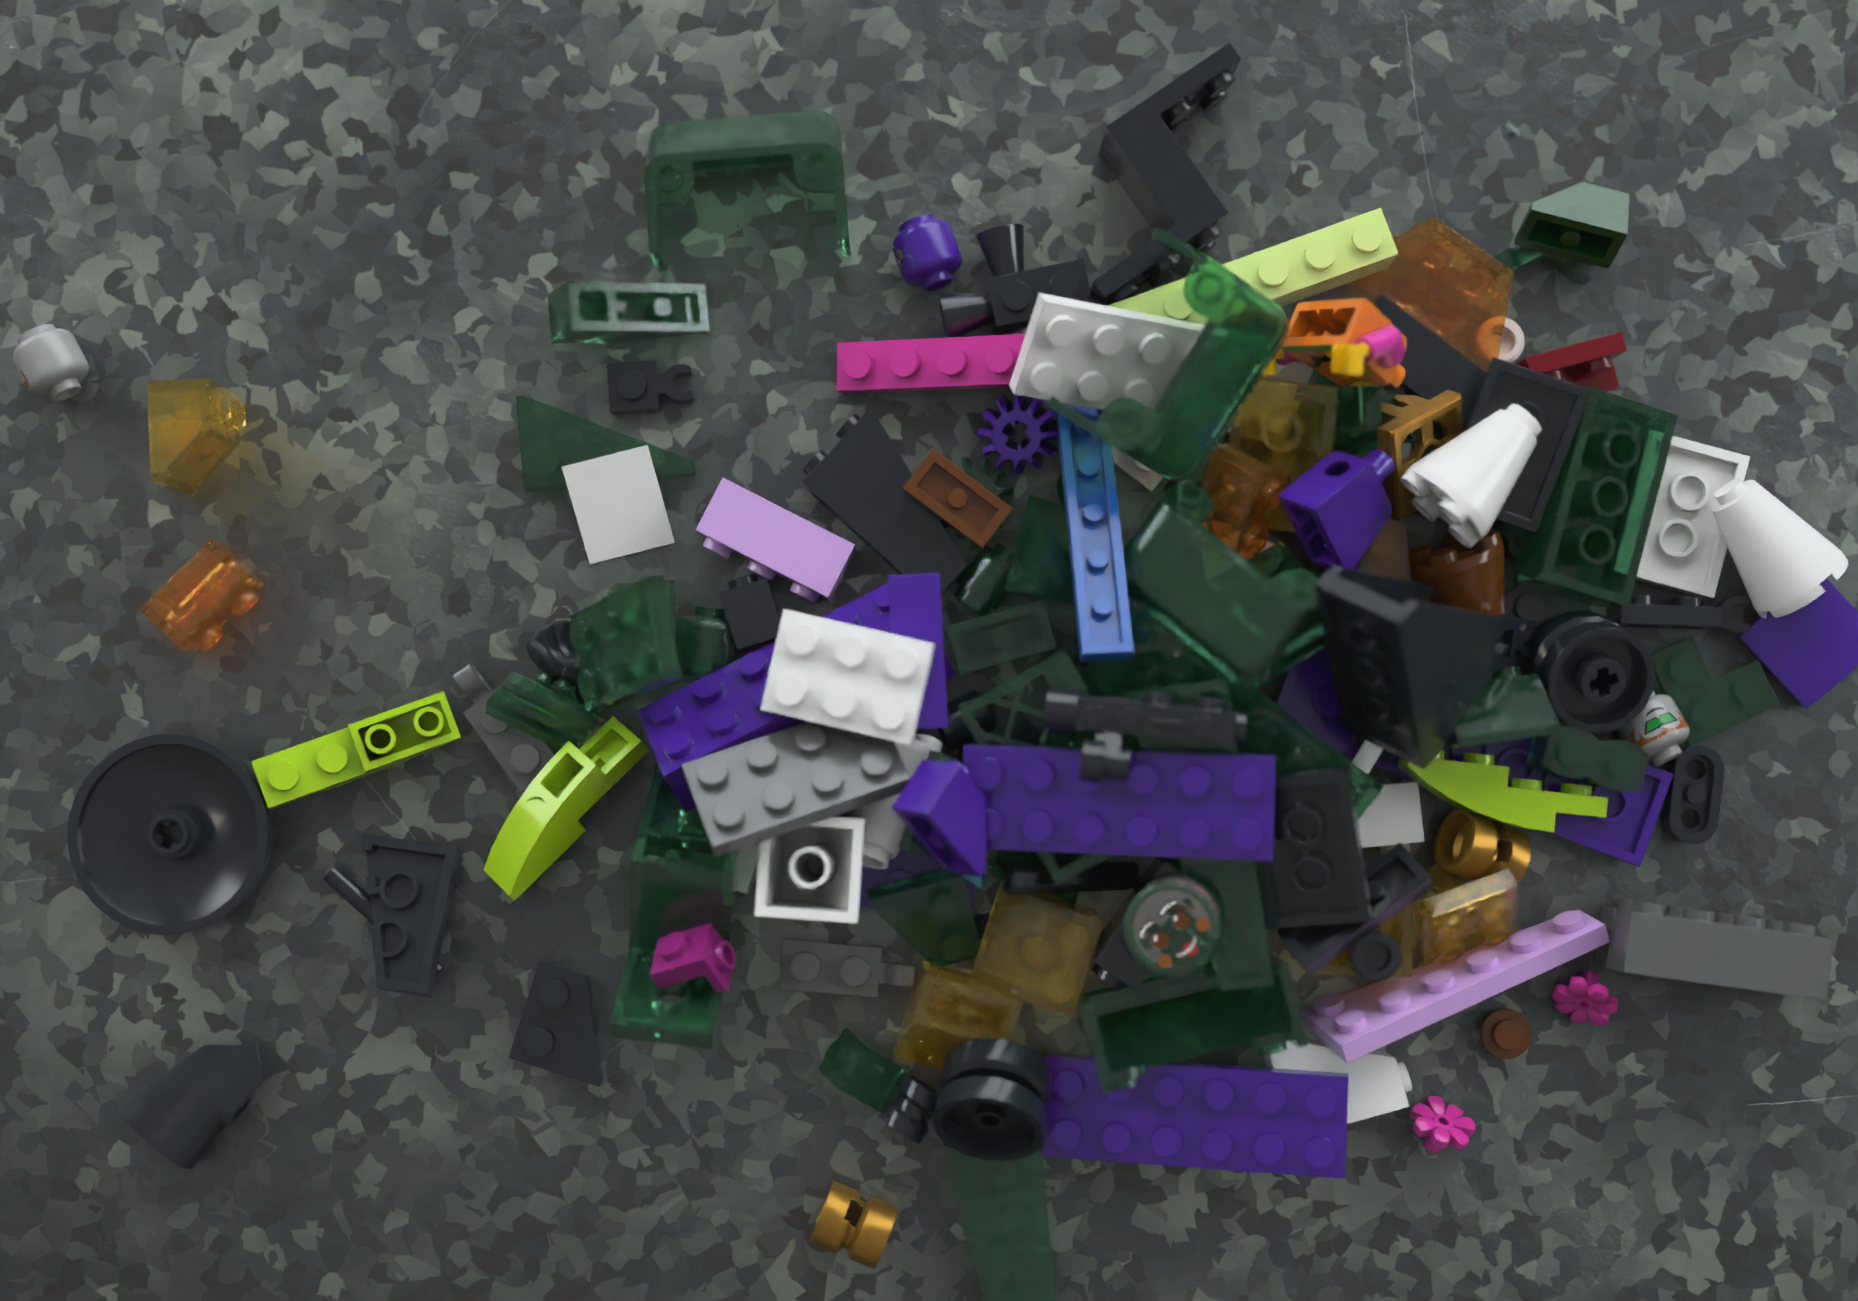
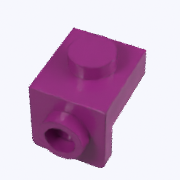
[650,923,736,993]

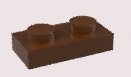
[902,448,1013,550]

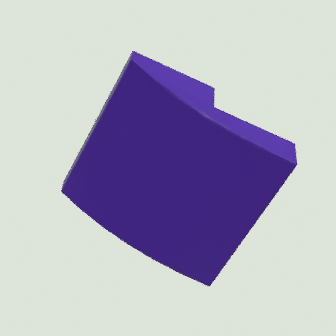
[1738,578,1858,709]

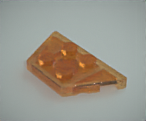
[1350,216,1514,373]

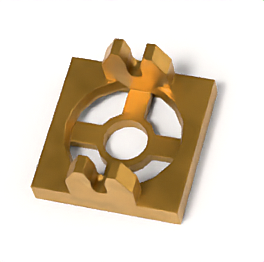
[1377,390,1463,521]

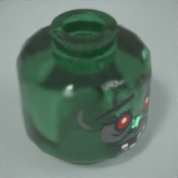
[673,606,738,677]

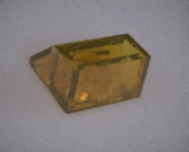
[893,960,1023,1070]

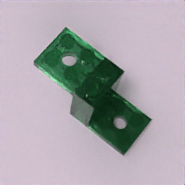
[610,763,741,1049]

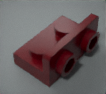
[1516,332,1627,397]

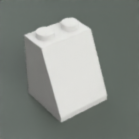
[754,814,865,923]

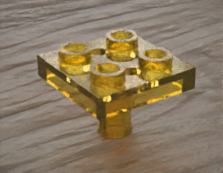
[1414,864,1518,967]

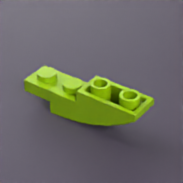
[251,691,461,810]
[483,716,649,901]
[1397,750,1608,833]

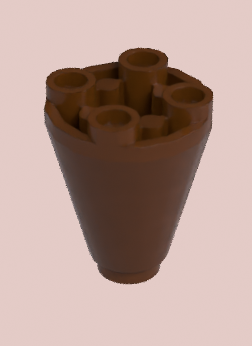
[1403,530,1505,615]

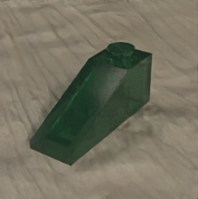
[547,281,710,344]

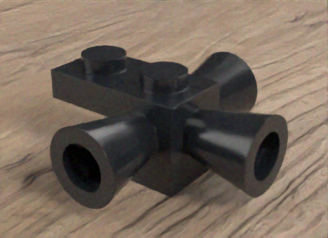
[938,224,1093,338]

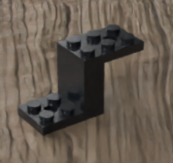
[1090,42,1241,306]

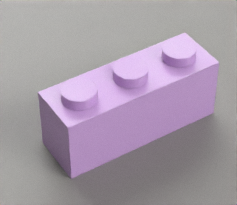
[696,478,856,604]

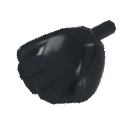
[526,620,599,715]

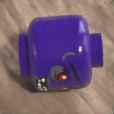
[892,214,963,292]

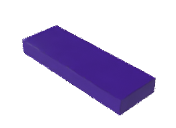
[888,573,948,729]

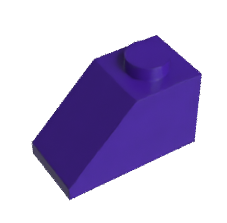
[892,759,986,878]

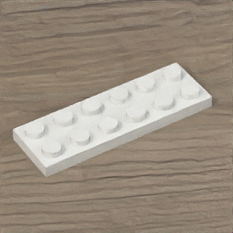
[1009,293,1313,442]

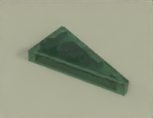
[516,395,696,492]

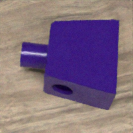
[1278,449,1395,569]

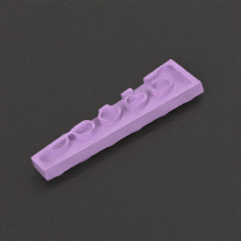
[1299,909,1610,1063]

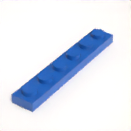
[1055,401,1134,662]

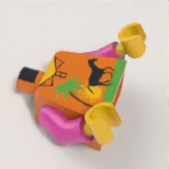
[1245,298,1407,392]

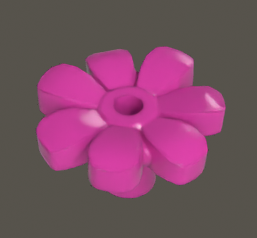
[1552,971,1618,1026]
[1410,1096,1475,1153]

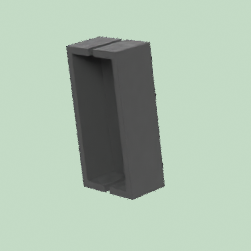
[1593,898,1834,1000]

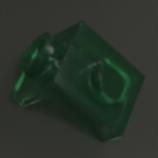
[819,1028,909,1113]

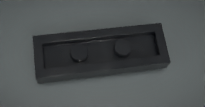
[1277,843,1434,976]

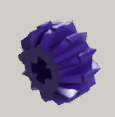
[977,394,1058,475]

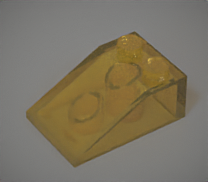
[1222,375,1339,532]

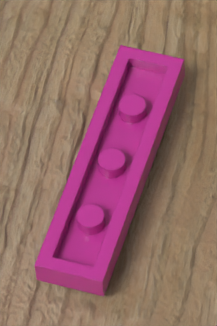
[837,334,1026,394]

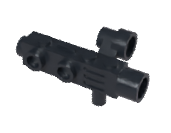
[1044,687,1247,783]

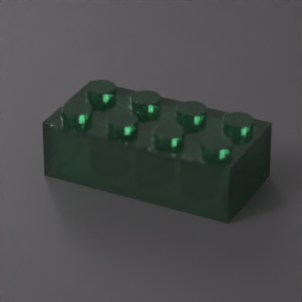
[1512,386,1678,608]

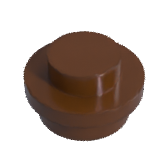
[1480,1008,1531,1059]

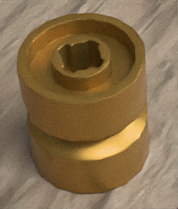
[1434,809,1531,891]
[809,1181,898,1269]

